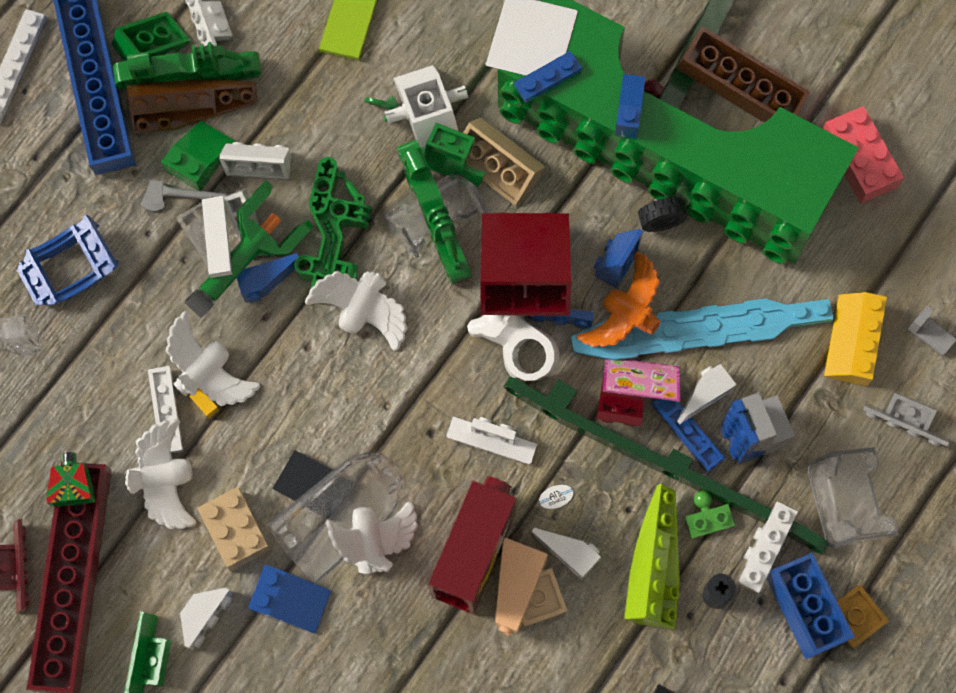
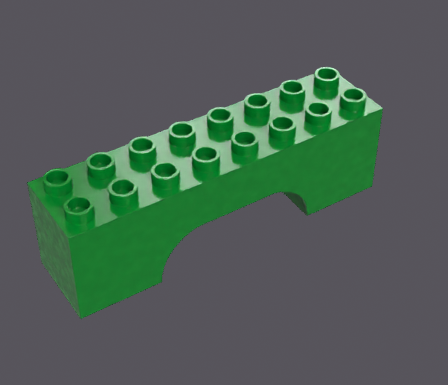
[498,0,859,264]

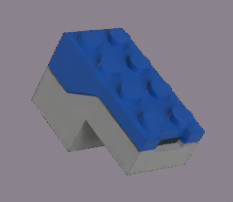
[720,392,795,465]

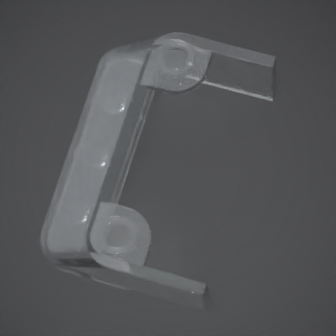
[385,174,489,258]

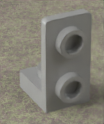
[908,306,956,356]

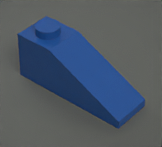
[615,74,645,139]
[237,253,299,302]

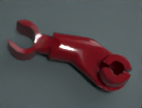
[644,79,690,100]

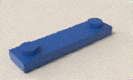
[651,399,725,473]

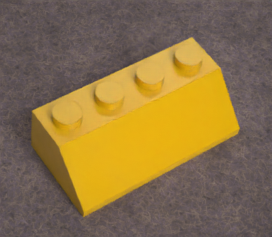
[824,292,887,386]

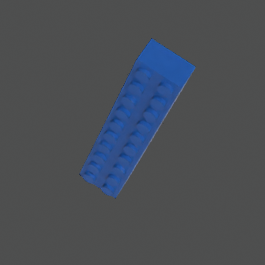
[53,0,136,176]

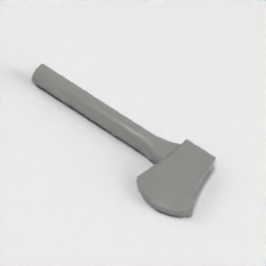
[141,180,227,212]

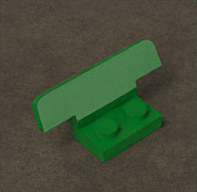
[420,123,485,187]

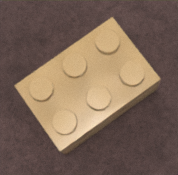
[197,487,271,571]

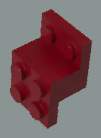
[597,364,645,427]

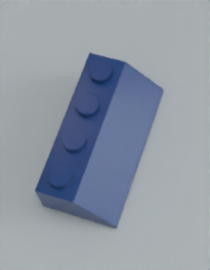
[766,553,854,660]

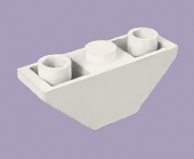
[180,588,233,651]

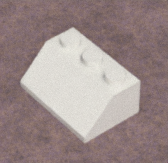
[219,142,292,180]

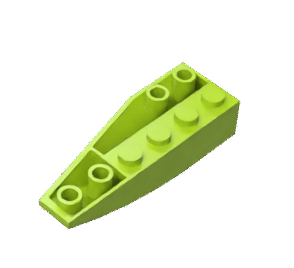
[624,484,680,629]

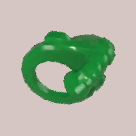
[364,95,399,122]

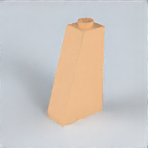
[495,538,548,636]

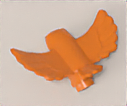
[576,252,661,347]

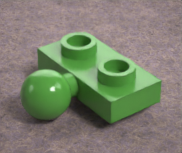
[684,491,735,539]

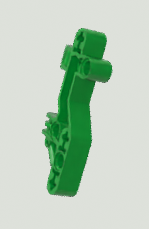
[113,42,262,89]
[396,140,472,284]
[294,157,372,304]

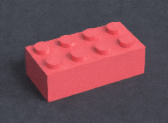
[823,106,904,204]

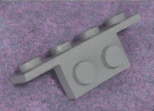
[863,392,949,447]

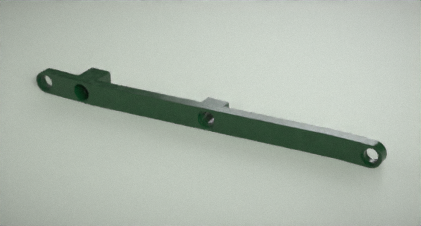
[503,377,830,555]

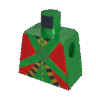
[46,452,95,507]

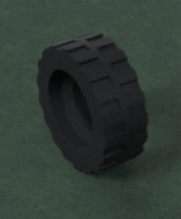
[638,197,688,232]

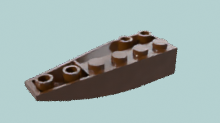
[127,80,257,134]

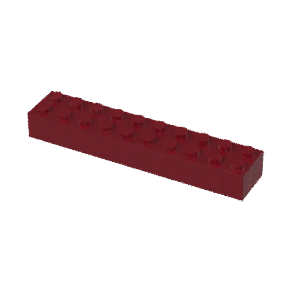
[26,461,112,693]

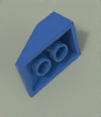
[594,229,643,288]
[248,565,332,634]

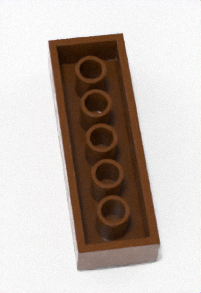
[676,26,810,123]

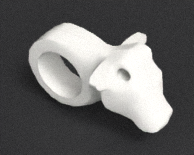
[467,315,559,381]

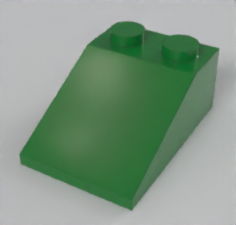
[112,11,191,61]
[161,121,236,191]

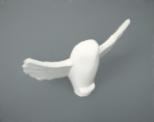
[305,271,407,351]
[166,311,260,406]
[125,419,196,529]
[326,502,418,574]

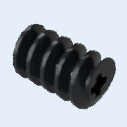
[702,573,736,609]

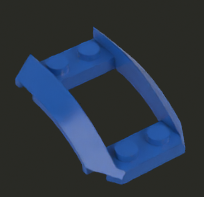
[17,215,119,305]

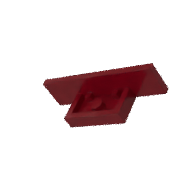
[0,519,29,614]

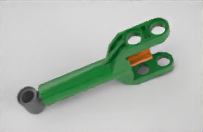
[184,180,313,318]

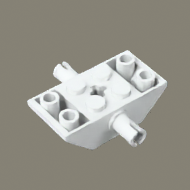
[384,65,468,149]

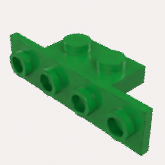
[124,612,172,693]

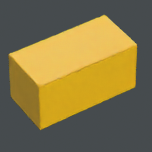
[189,389,219,419]

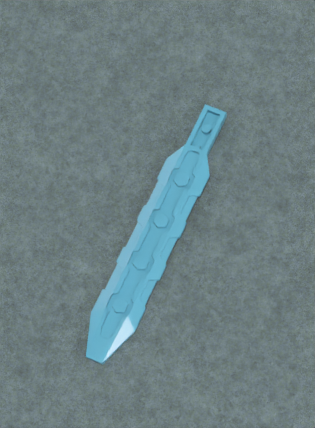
[571,298,834,360]

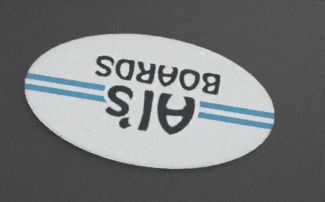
[539,485,573,509]

